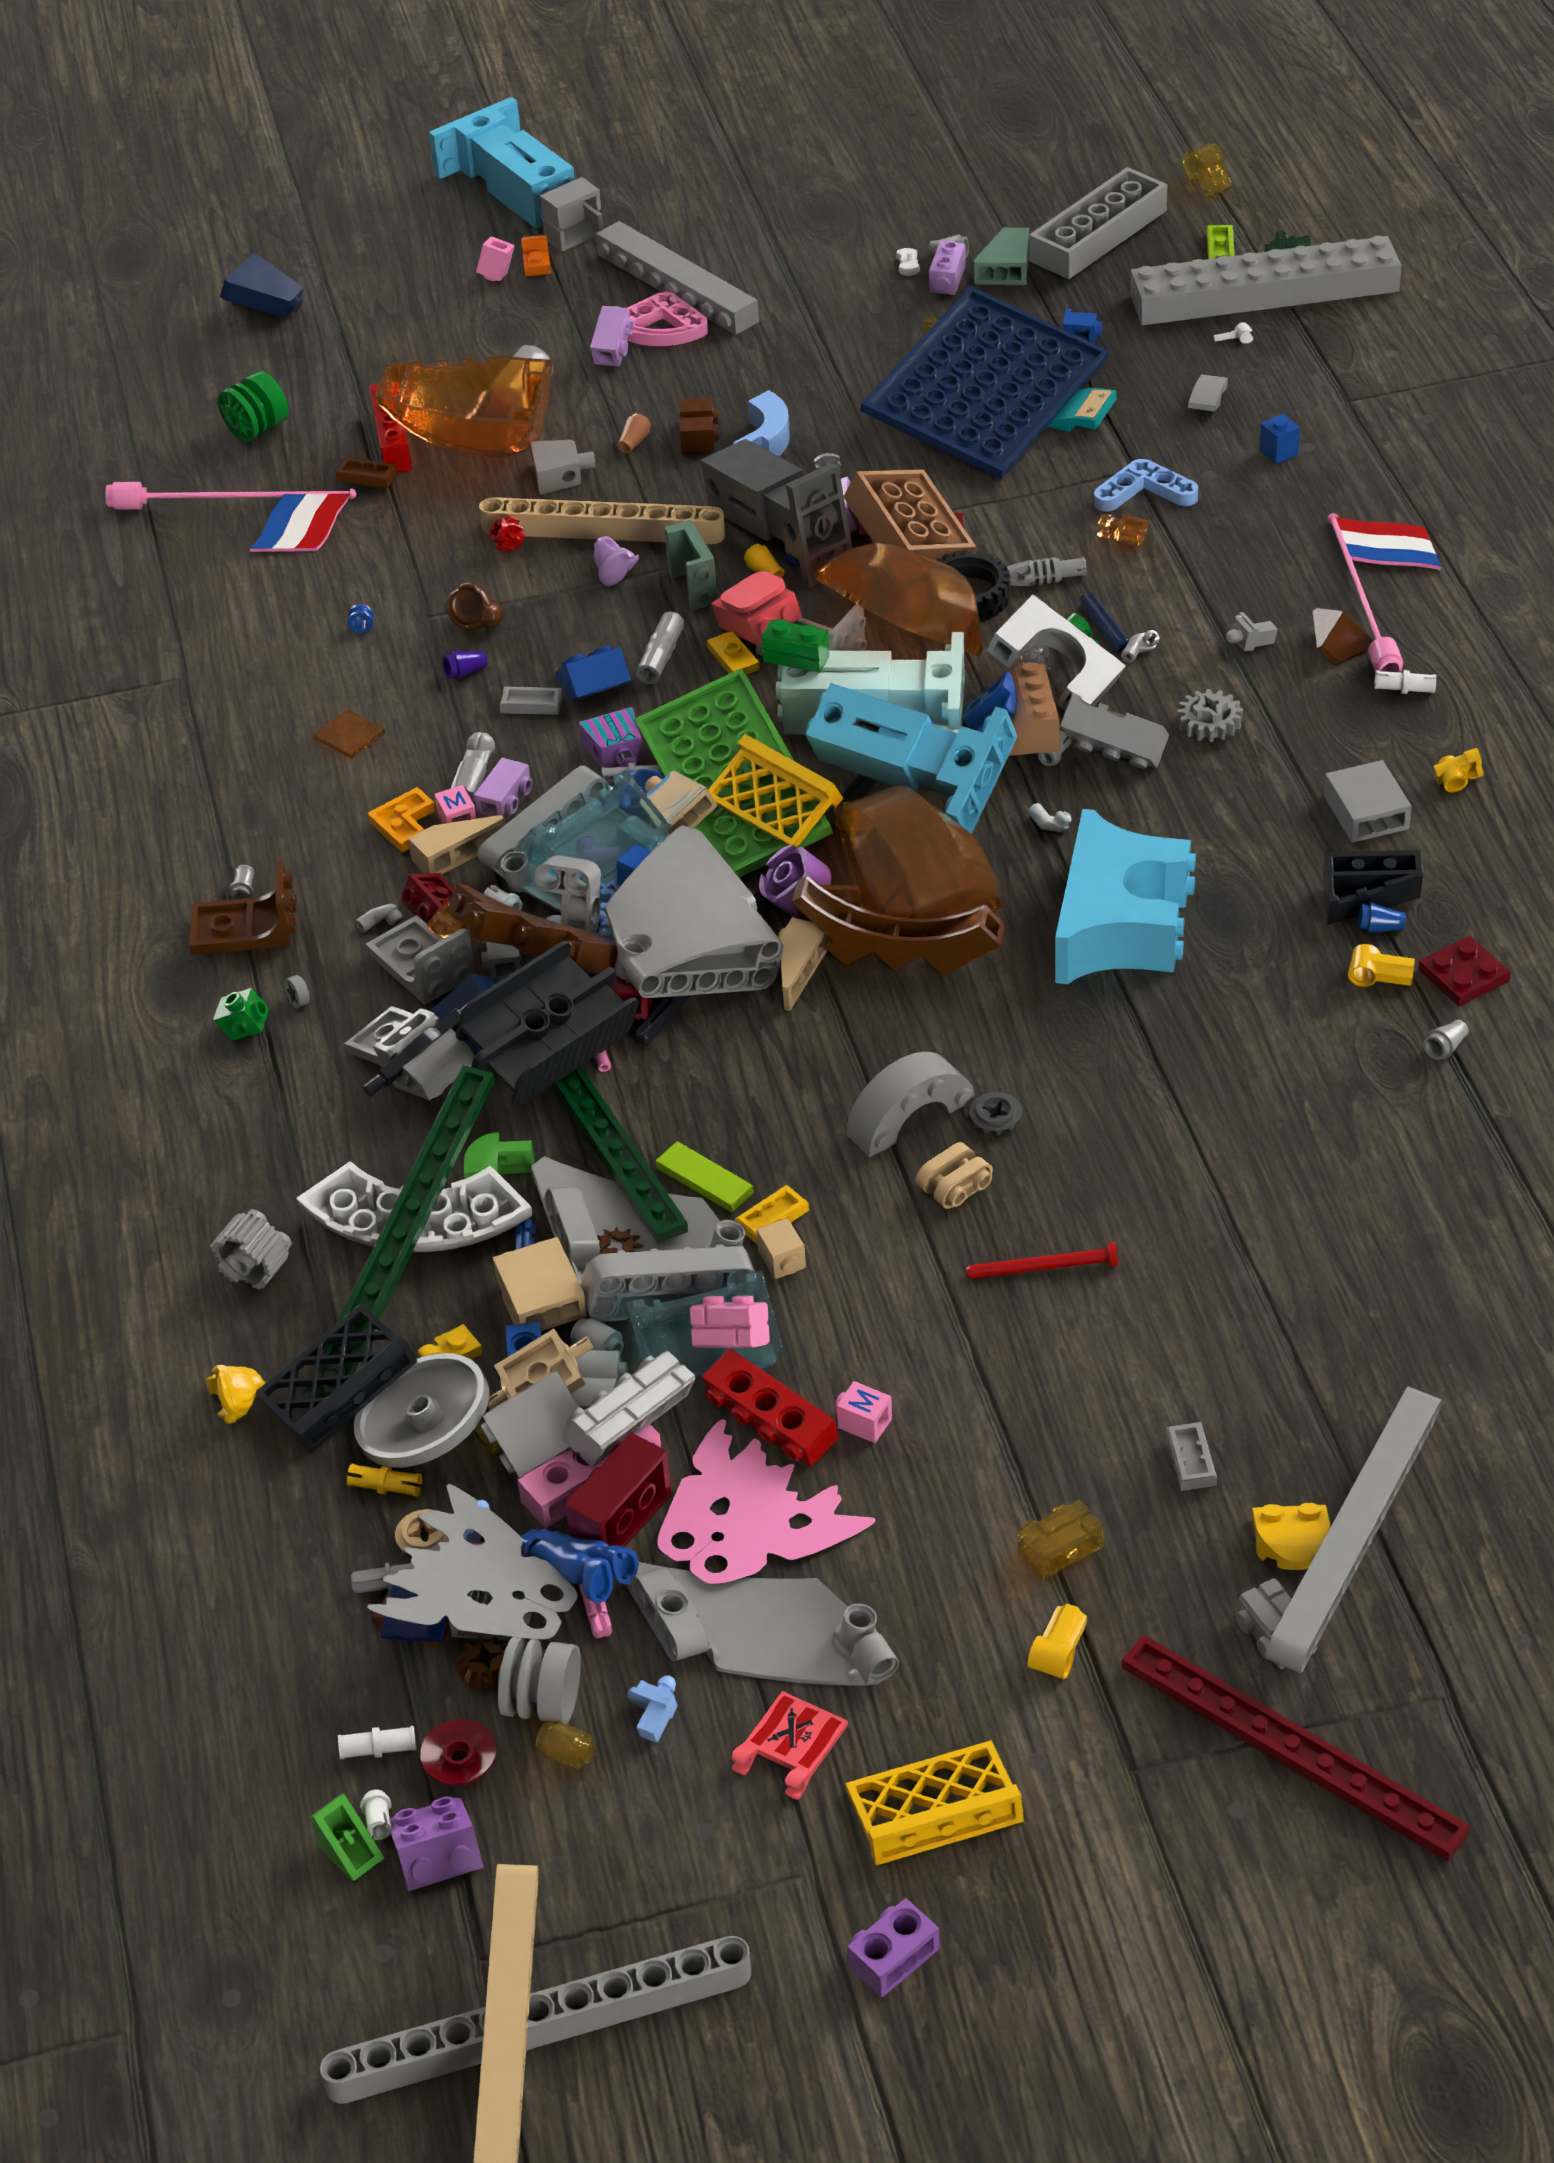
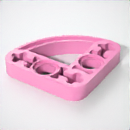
[627,292,708,346]

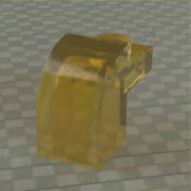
[1181,143,1232,196]

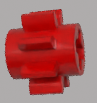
[490,516,525,552]

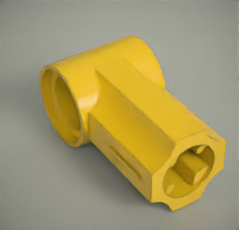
[1348,944,1415,987]
[1027,1603,1087,1680]

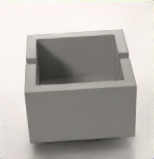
[540,177,603,252]

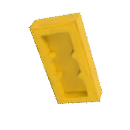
[707,631,760,675]
[735,1185,809,1245]

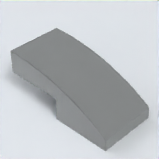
[1188,374,1228,412]

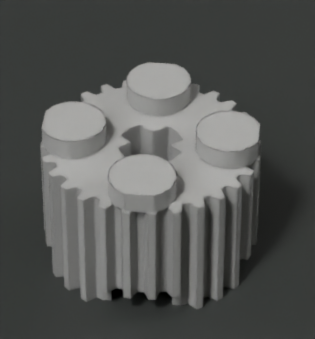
[210,1209,292,1290]

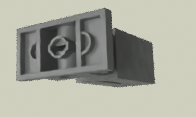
[700,439,855,588]

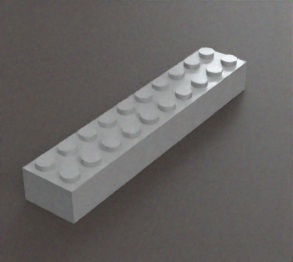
[1130,236,1402,326]

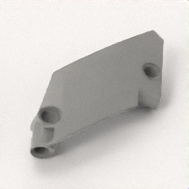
[625,1562,899,1686]

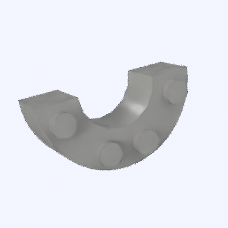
[846,1052,976,1158]

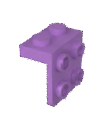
[390,1797,484,1891]

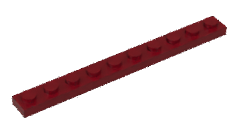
[1122,1634,1470,1862]

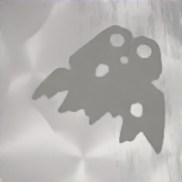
[367,1484,577,1640]

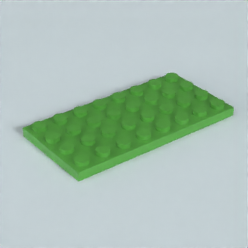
[635,668,833,878]

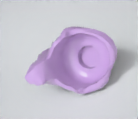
[594,536,639,586]

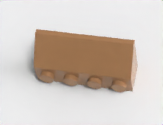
[1009,662,1060,756]

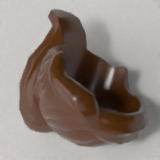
[446,582,504,631]

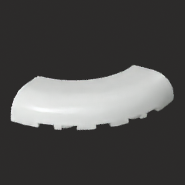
[296,1161,532,1252]

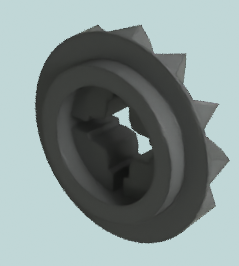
[969,1092,1022,1135]

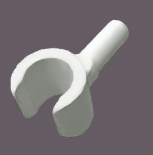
[1214,322,1253,344]

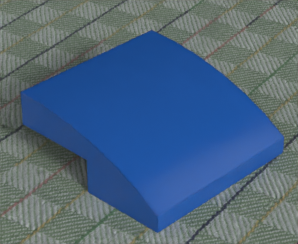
[962,671,1017,733]

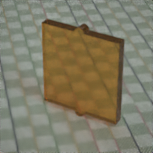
[314,709,385,759]

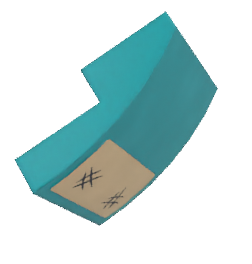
[1048,388,1117,432]

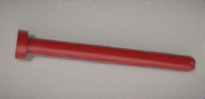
[966,1242,1118,1279]

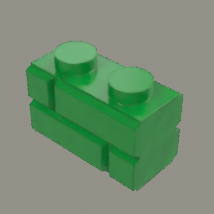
[762,619,830,673]

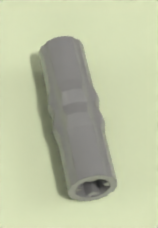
[636,611,684,684]

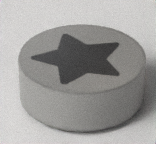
[284,975,310,1008]

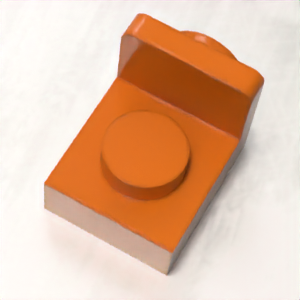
[521,235,551,276]

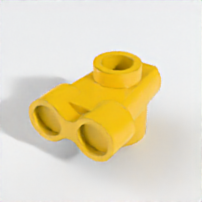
[1433,748,1484,792]

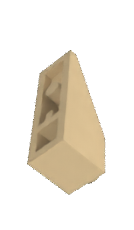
[408,815,505,875]
[778,917,828,1011]

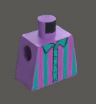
[579,707,643,768]

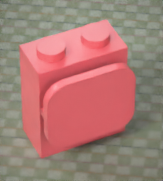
[711,571,803,645]

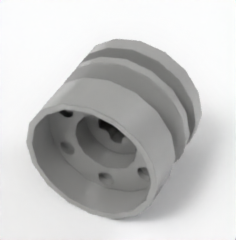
[498,1636,581,1724]

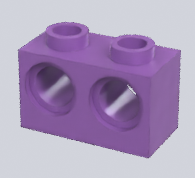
[847,1898,940,1998]

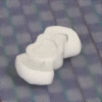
[896,248,920,276]

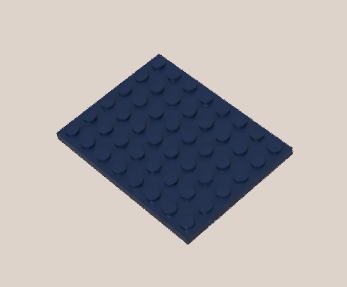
[860,286,1109,479]

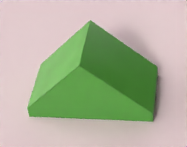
[311,1793,384,1881]

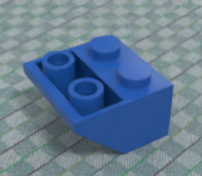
[555,645,631,701]

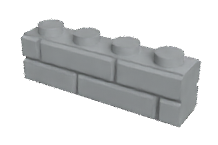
[564,1351,695,1467]

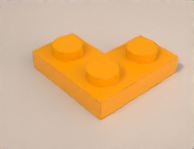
[367,787,435,853]

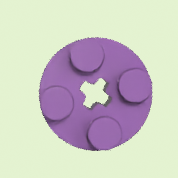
[759,845,831,918]

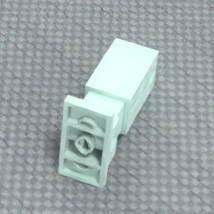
[776,632,965,734]

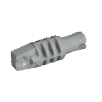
[1007,557,1087,586]

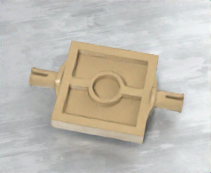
[488,1329,595,1410]

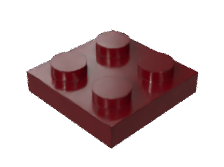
[1418,935,1511,1006]

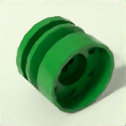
[217,371,289,442]

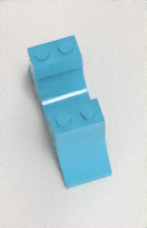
[1055,809,1196,984]

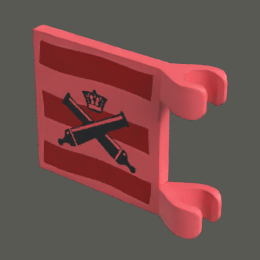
[732,1691,848,1800]

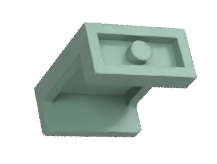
[664,520,718,610]

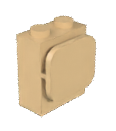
[493,1237,587,1331]

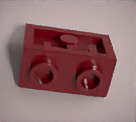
[401,873,455,933]

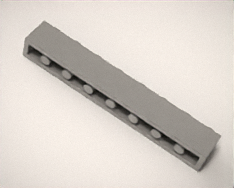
[596,221,759,335]

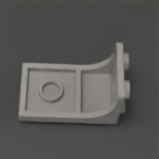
[756,604,867,656]
[365,915,476,1005]

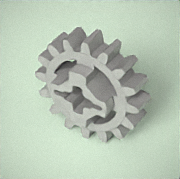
[1177,689,1243,742]

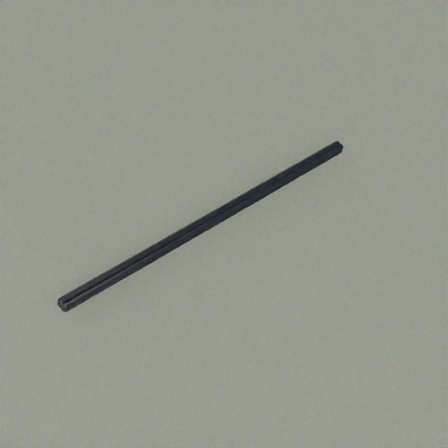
[634,774,877,1046]

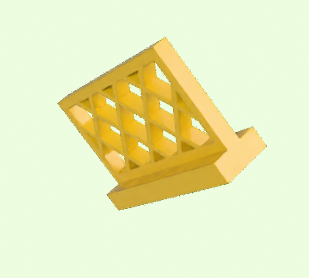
[708,734,844,848]
[846,1740,1024,1866]

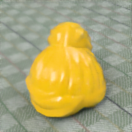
[206,1365,265,1424]

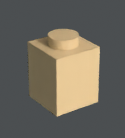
[756,1218,806,1279]

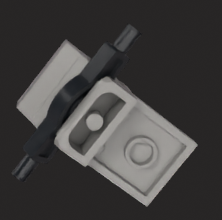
[344,999,475,1101]

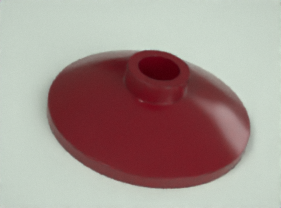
[420,1719,497,1786]

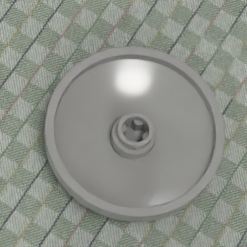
[354,1353,489,1468]

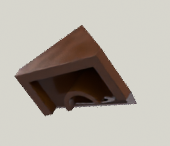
[1313,608,1373,665]

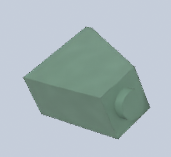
[974,227,1029,285]

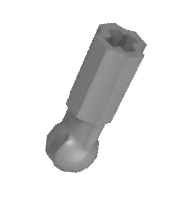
[451,732,495,802]

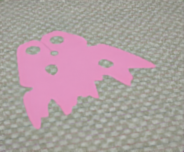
[657,1419,875,1584]

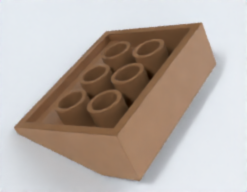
[844,469,976,575]

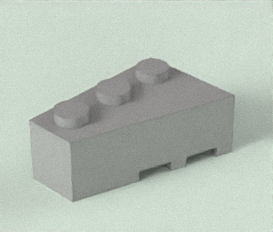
[1060,693,1169,769]

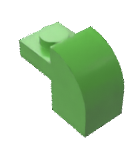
[464,1132,535,1179]

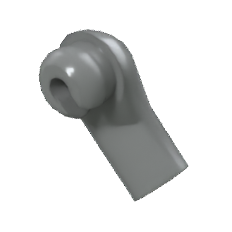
[1121,630,1160,663]

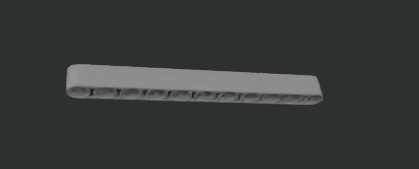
[1265,1386,1442,1674]
[320,1936,752,2104]

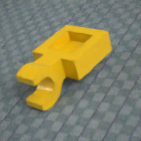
[417,1324,482,1360]

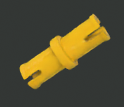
[347,1463,422,1497]

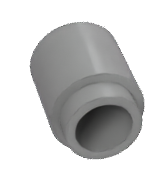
[570,1318,624,1354]

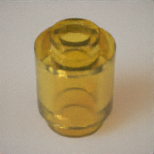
[536,1721,595,1769]

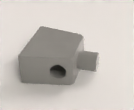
[530,440,596,495]

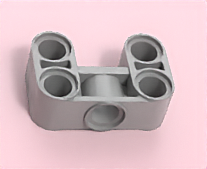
[534,855,601,934]

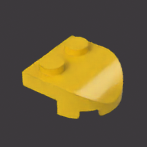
[1252,1503,1331,1570]

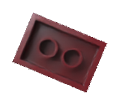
[565,1432,672,1547]

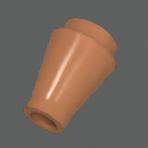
[617,413,651,454]

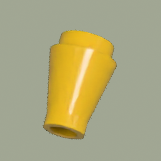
[744,544,785,578]

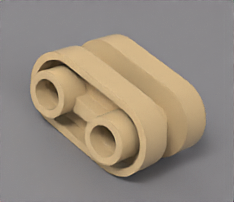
[916,1142,993,1209]

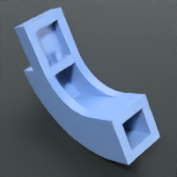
[733,390,790,456]

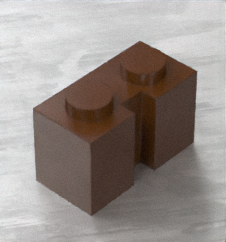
[680,397,719,454]

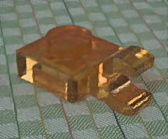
[1098,514,1150,546]

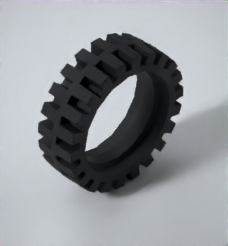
[925,550,1011,623]

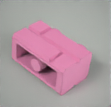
[690,1296,770,1348]

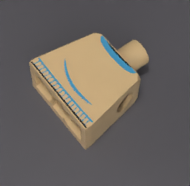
[643,771,718,834]

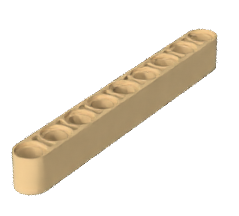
[479,497,725,544]
[474,1864,538,2163]

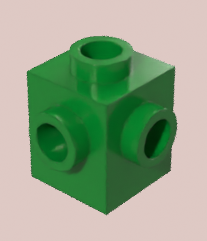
[213,988,269,1041]

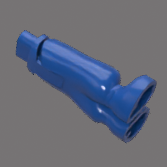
[521,1529,639,1603]

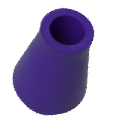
[442,650,488,680]

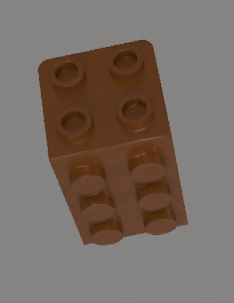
[189,861,297,955]

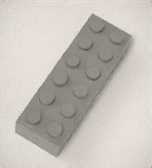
[1029,167,1167,279]

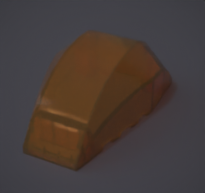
[376,356,552,457]
[813,543,983,657]
[834,785,1002,919]

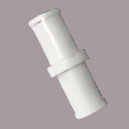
[1374,670,1436,694]
[338,1726,416,1759]

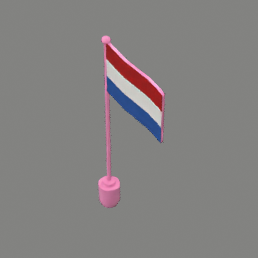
[106,482,356,552]
[1327,513,1441,673]

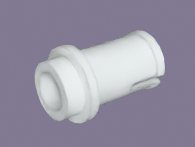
[484,885,522,910]
[360,1790,392,1840]

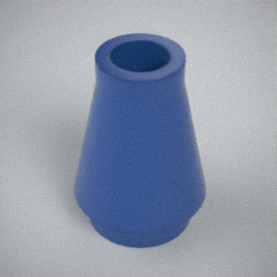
[1357,902,1406,933]

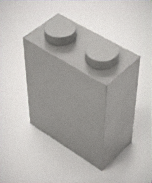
[1324,760,1412,843]
[480,1370,580,1478]

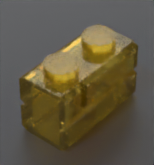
[1018,1500,1104,1580]

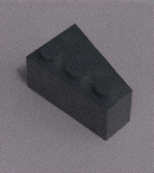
[1323,850,1423,925]

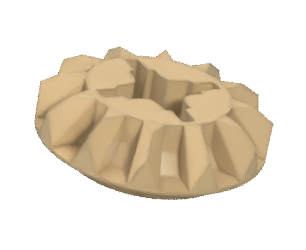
[395,1509,449,1555]

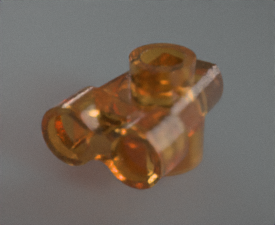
[426,901,477,947]

